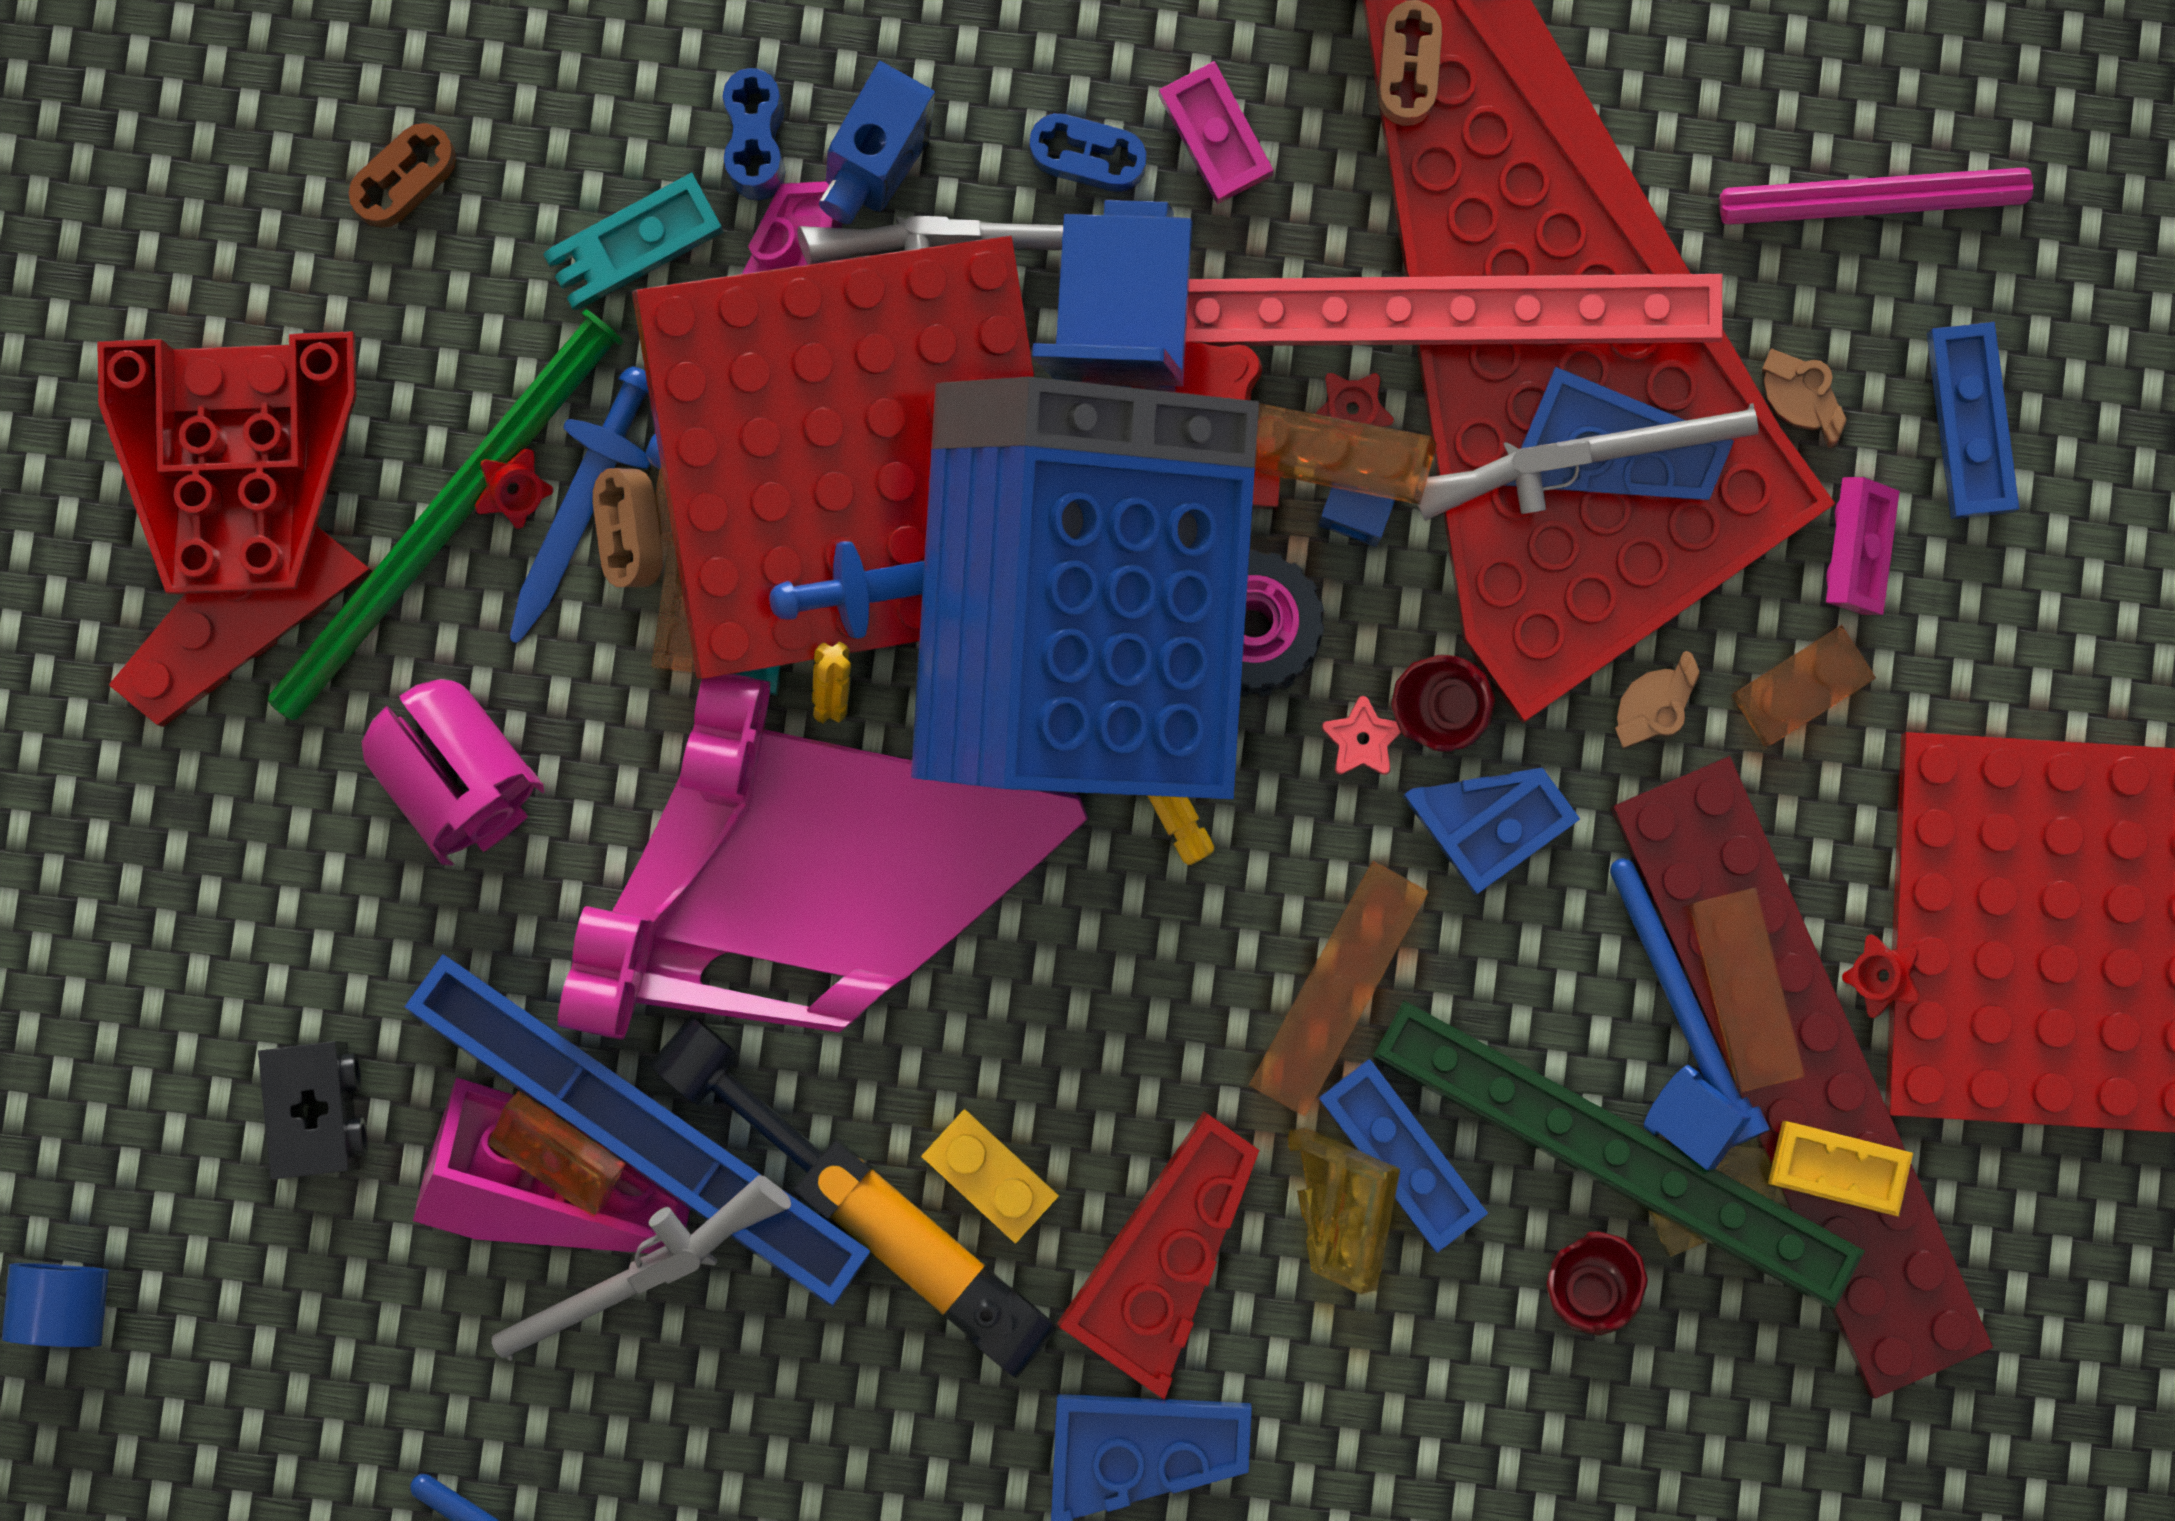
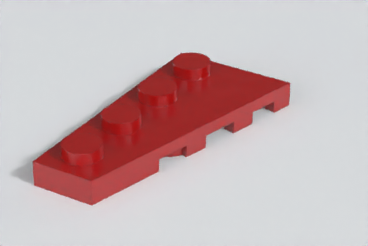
[109,526,373,727]
[1056,1111,1260,1400]

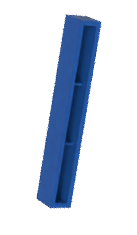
[404,954,870,1308]

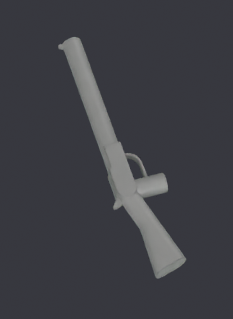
[797,216,1063,265]
[1407,403,1759,521]
[492,1175,791,1361]

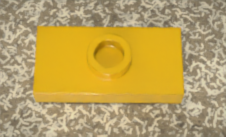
[1768,1121,1913,1217]

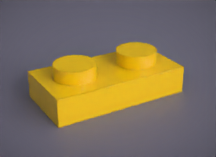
[921,1109,1059,1244]

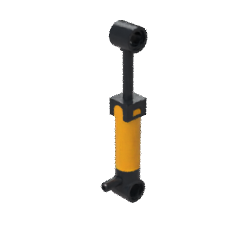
[649,1015,1059,1378]

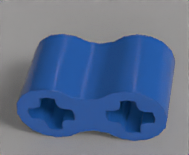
[722,68,786,201]

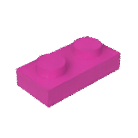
[1158,61,1274,205]
[1826,477,1900,615]

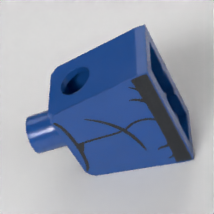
[819,60,935,224]

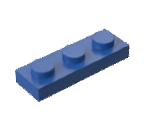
[1926,322,2020,520]
[1318,1059,1488,1253]

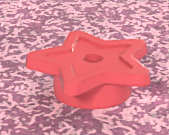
[1321,696,1401,775]

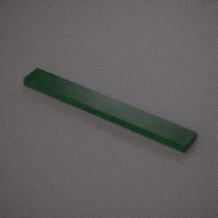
[1373,1001,1865,1310]

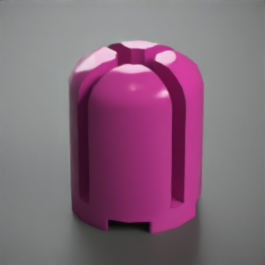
[362,679,545,866]

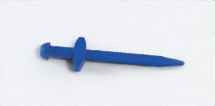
[510,366,651,643]
[769,541,924,639]

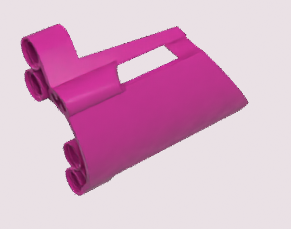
[558,674,1088,1040]

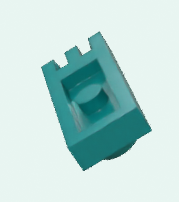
[543,172,724,310]

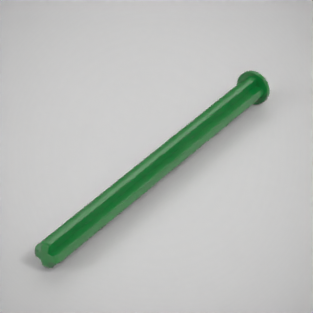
[267,308,625,720]

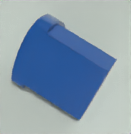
[1643,1065,1752,1170]

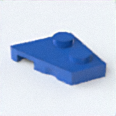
[1402,767,1580,895]

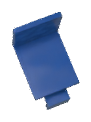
[1032,200,1193,392]

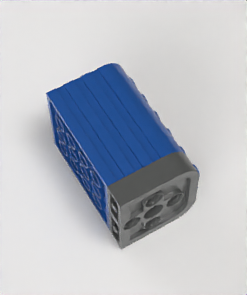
[911,377,1259,799]

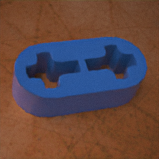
[1029,113,1146,192]

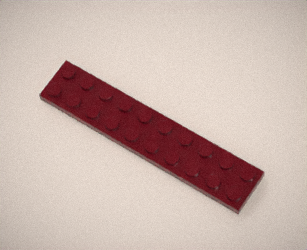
[1610,756,1993,1399]

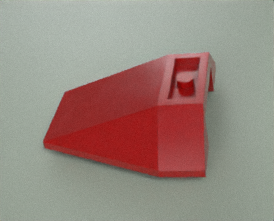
[97,331,357,594]

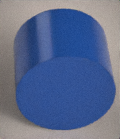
[1,1263,109,1347]

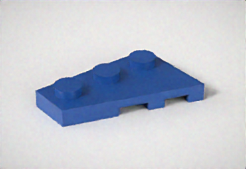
[1505,367,1734,500]
[1051,1394,1252,1521]

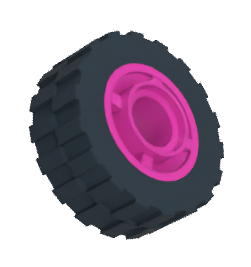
[1240,550,1324,697]

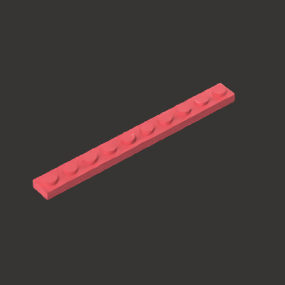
[1186,274,1722,346]

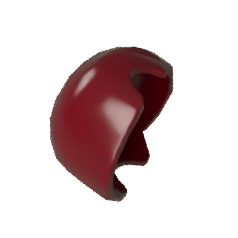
[1391,654,1495,752]
[1546,1231,1648,1336]

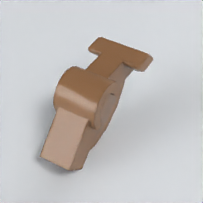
[1762,348,1847,448]
[1615,651,1700,749]

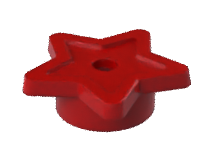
[1312,373,1394,448]
[475,449,554,529]
[1842,934,1920,1018]

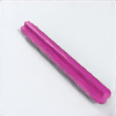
[1719,167,2033,225]

